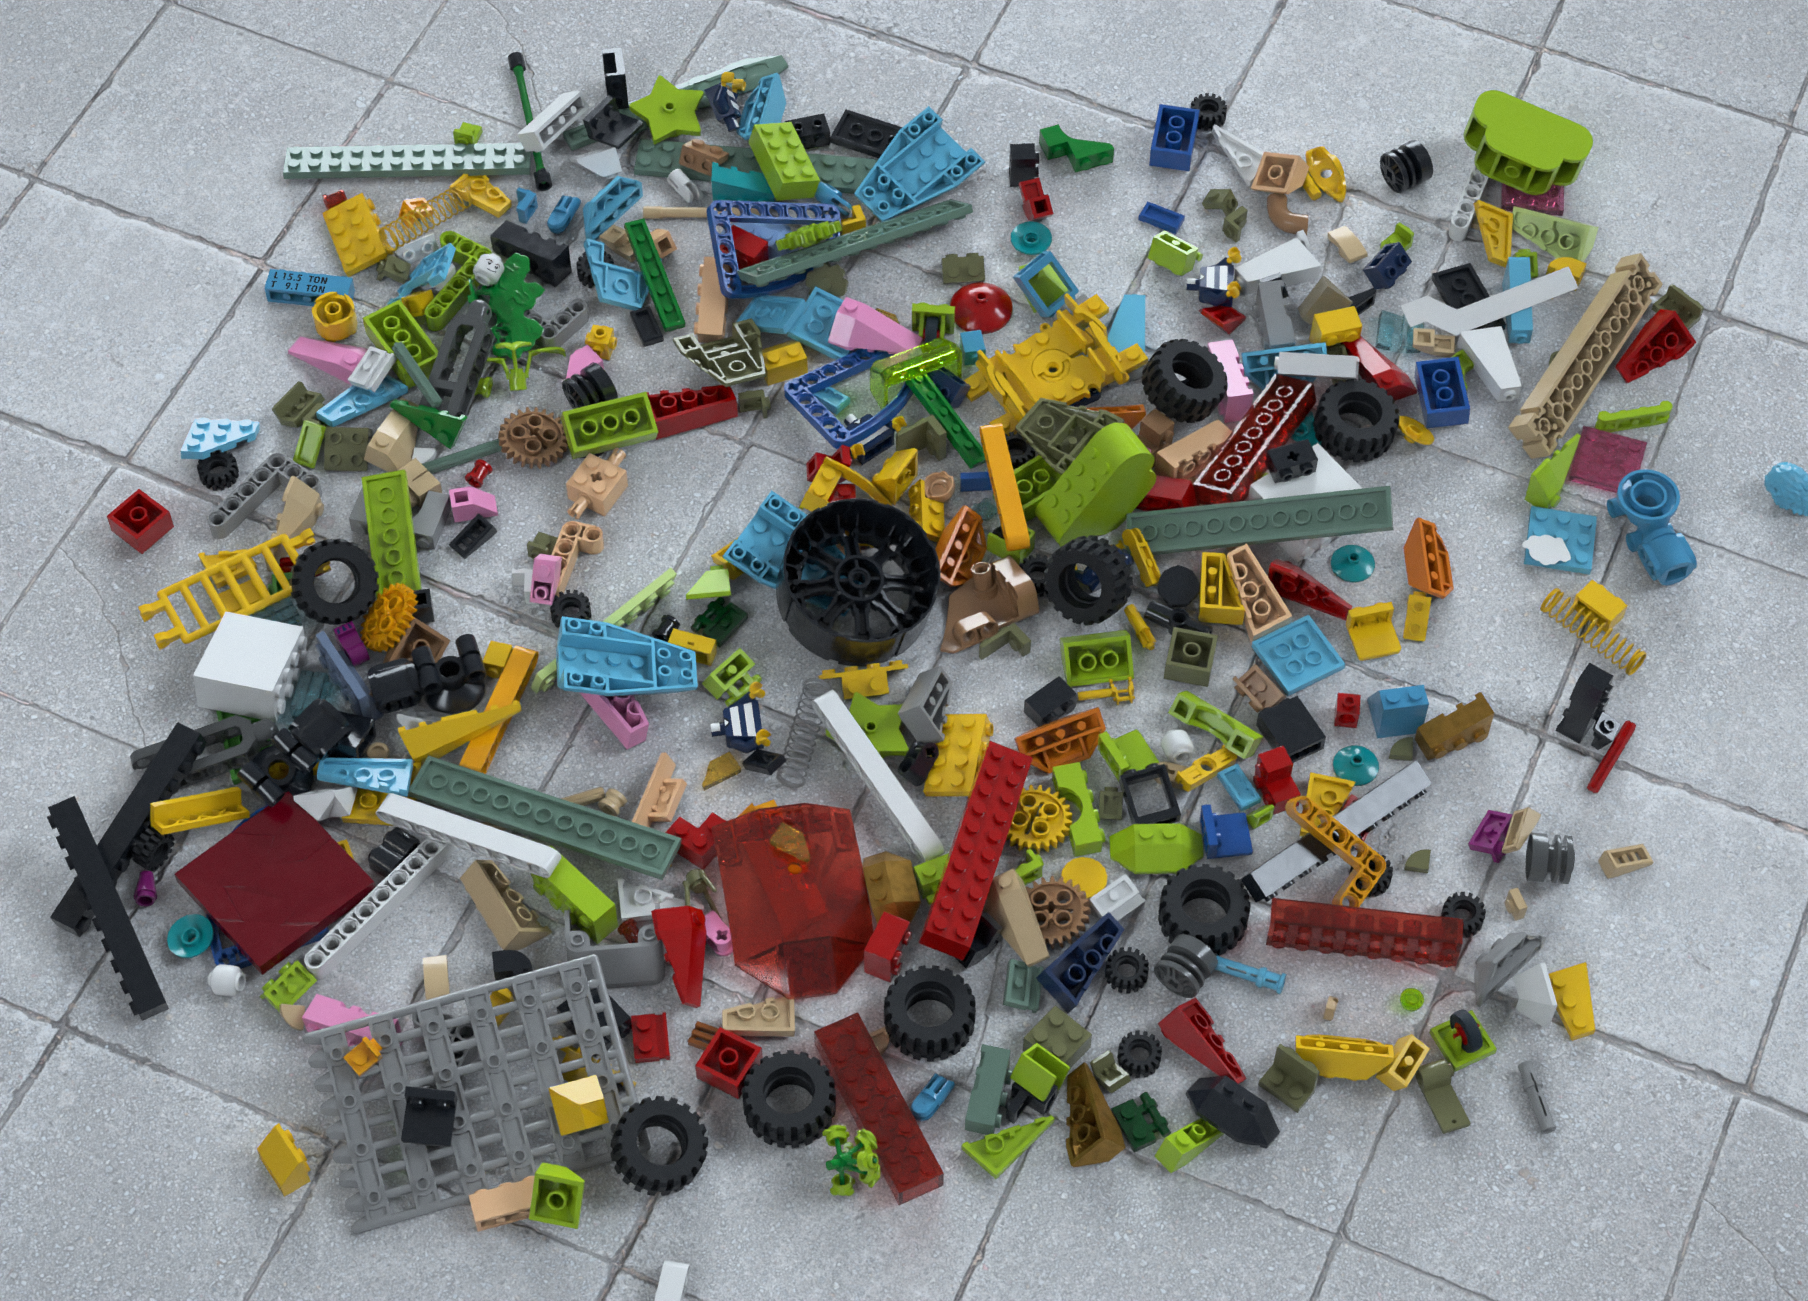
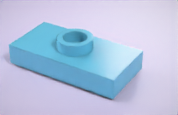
[813,381,850,415]
[1217,763,1262,812]

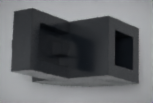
[954,912,1003,969]
[492,950,533,981]
[1005,1082,1058,1124]

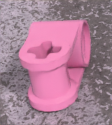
[704,910,735,956]

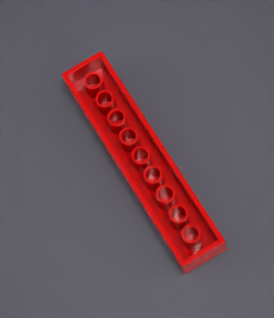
[919,741,1033,961]

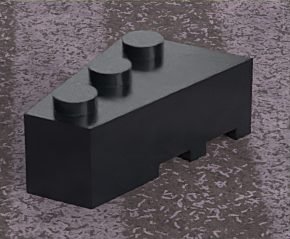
[1555,662,1614,744]

